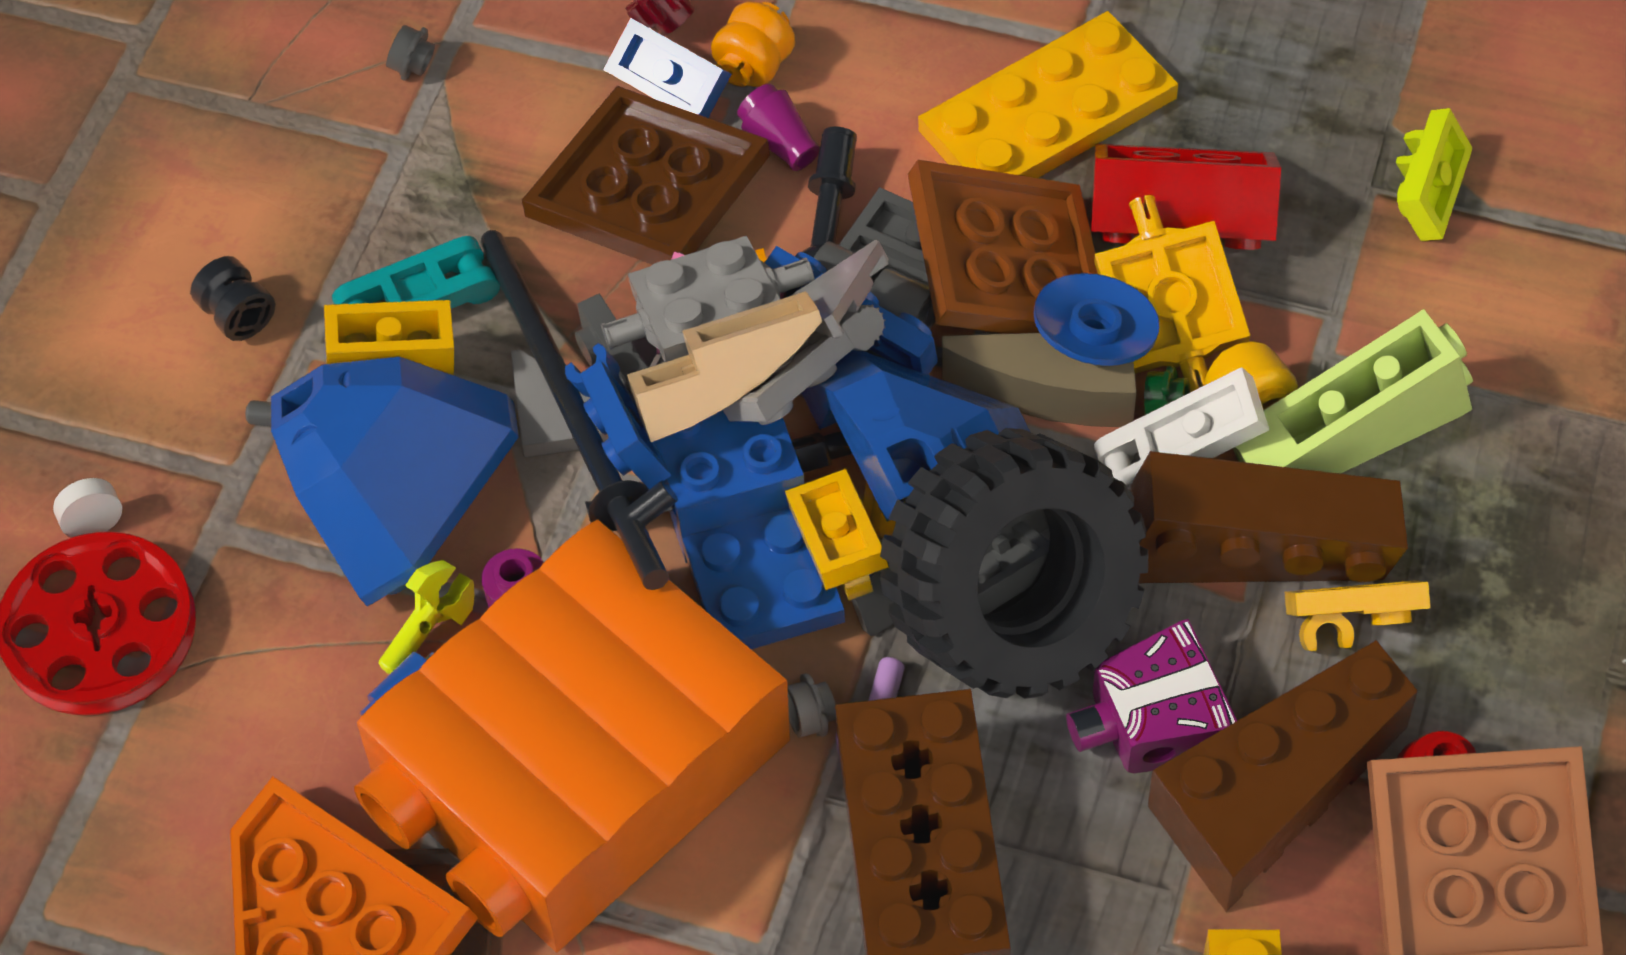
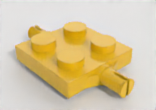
[1094,195,1251,393]

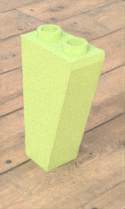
[1233,309,1473,474]

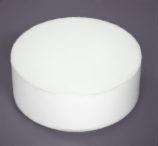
[53,478,122,538]

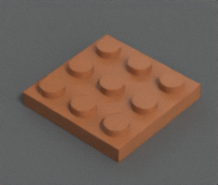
[1367,746,1604,955]

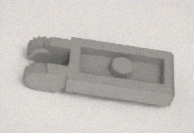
[723,305,885,425]

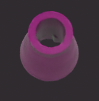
[737,84,820,171]

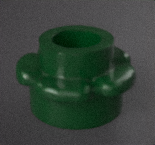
[1144,365,1190,415]

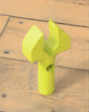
[378,560,474,674]

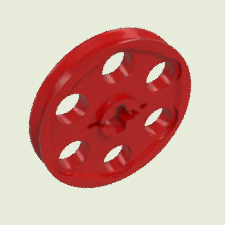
[0,532,196,715]

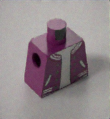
[1066,619,1237,774]

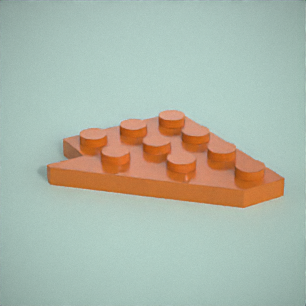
[230,776,478,955]

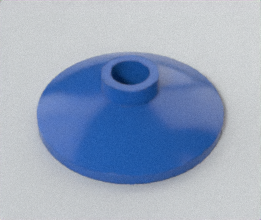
[1034,273,1159,366]

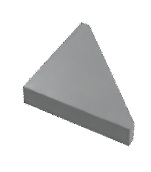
[790,240,889,338]
[511,350,609,457]

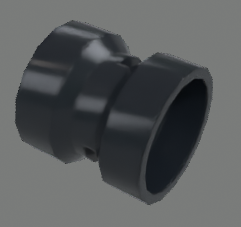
[190,256,276,341]

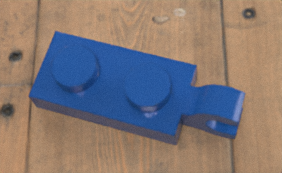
[565,343,671,489]

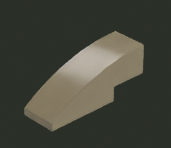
[942,333,1136,427]

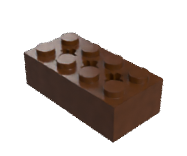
[835,689,1011,955]

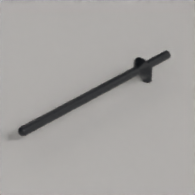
[480,230,678,590]

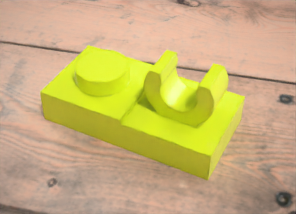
[1395,108,1473,241]

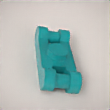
[332,236,500,309]

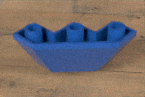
[801,350,1031,521]
[271,357,519,607]

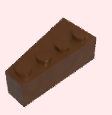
[1128,451,1408,584]
[1148,640,1418,912]

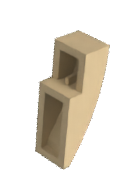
[627,291,822,442]

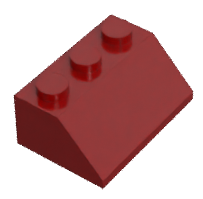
[1091,144,1281,250]

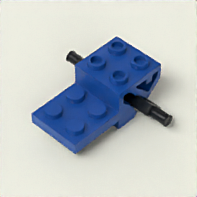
[585,410,853,649]

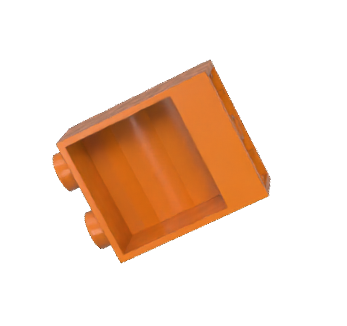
[354,519,790,953]

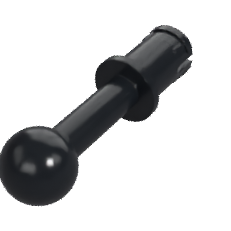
[802,126,857,258]

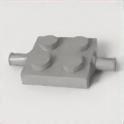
[601,236,815,362]

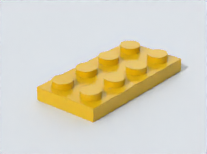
[918,11,1178,178]

